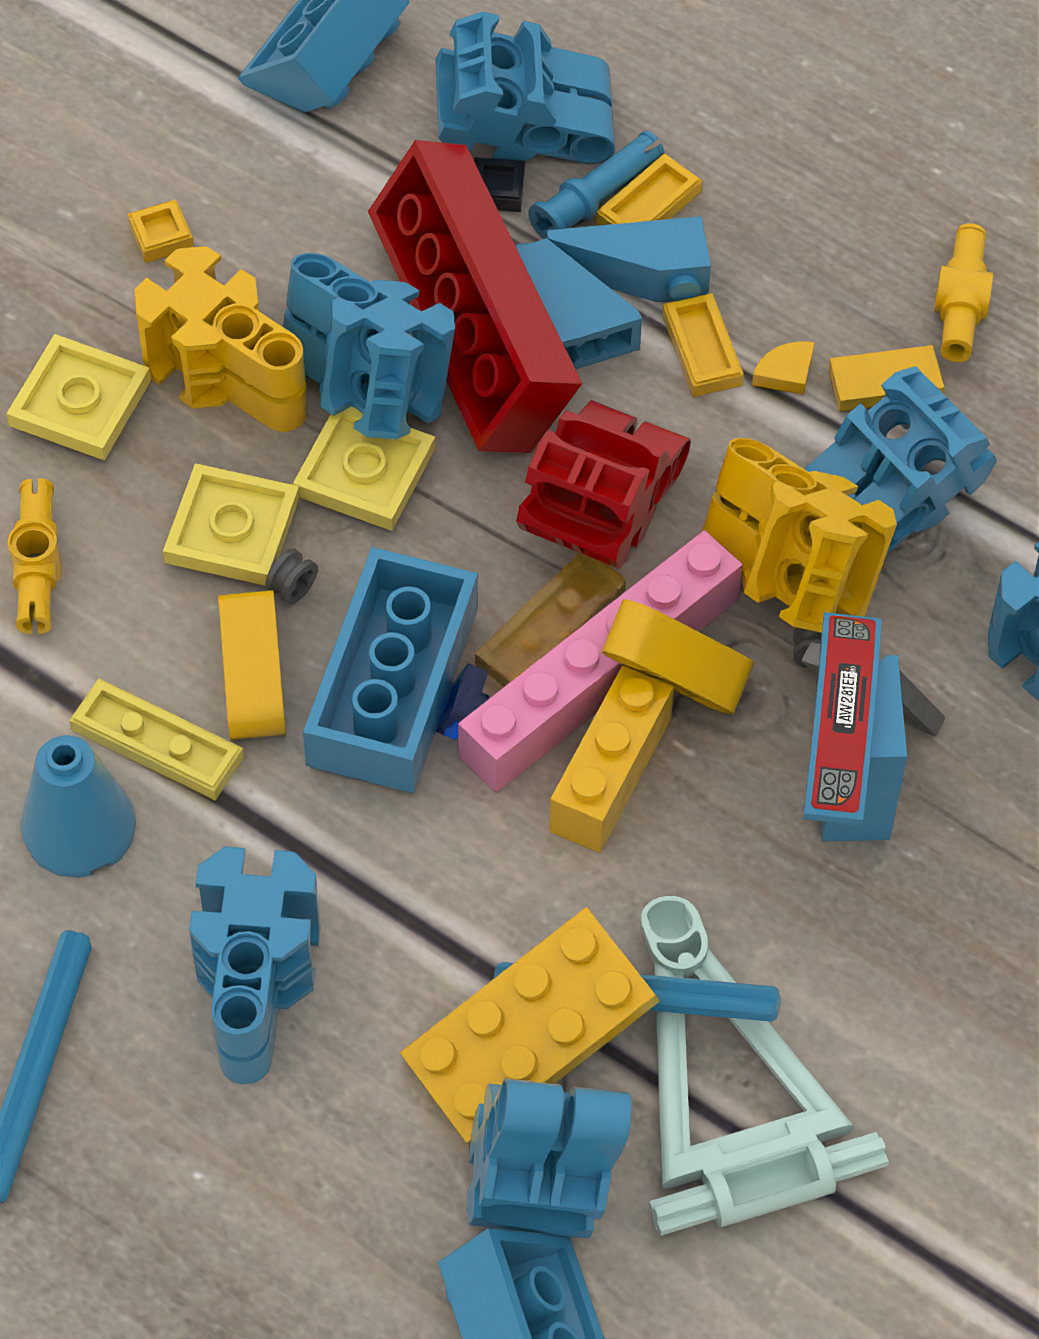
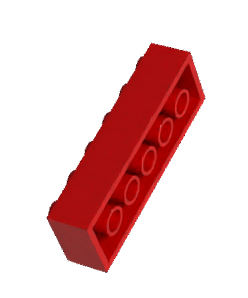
[367,140,582,453]

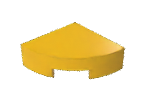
[752,341,815,395]

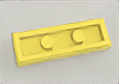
[69,678,244,801]

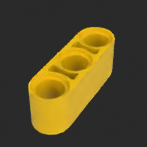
[218,590,286,740]
[601,599,755,715]

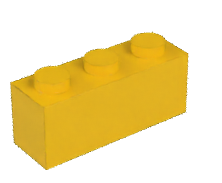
[549,665,674,854]

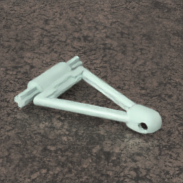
[641,896,889,1236]

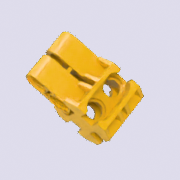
[134,246,308,432]
[701,438,897,633]

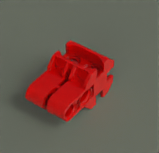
[516,400,691,569]

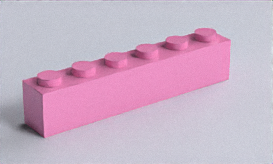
[458,530,743,793]

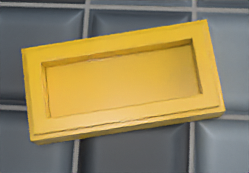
[595,153,702,226]
[662,293,744,397]
[828,345,944,412]

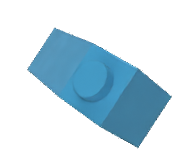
[547,216,711,302]

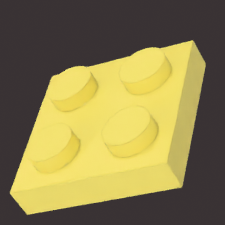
[6,334,151,461]
[293,407,436,531]
[163,463,300,586]

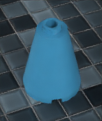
[21,735,136,878]

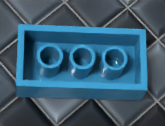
[303,547,478,794]

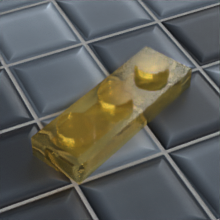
[475,553,626,687]

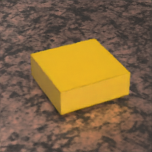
[128,199,194,263]

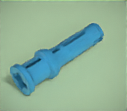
[528,131,664,239]

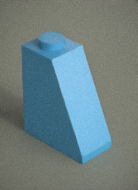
[515,238,642,369]

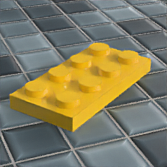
[399,907,660,1146]

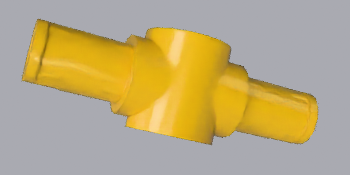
[934,223,993,362]
[7,478,63,634]

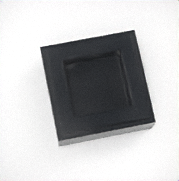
[474,157,525,212]

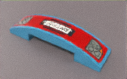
[803,612,882,826]

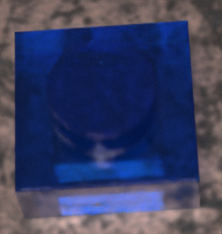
[436,663,489,740]

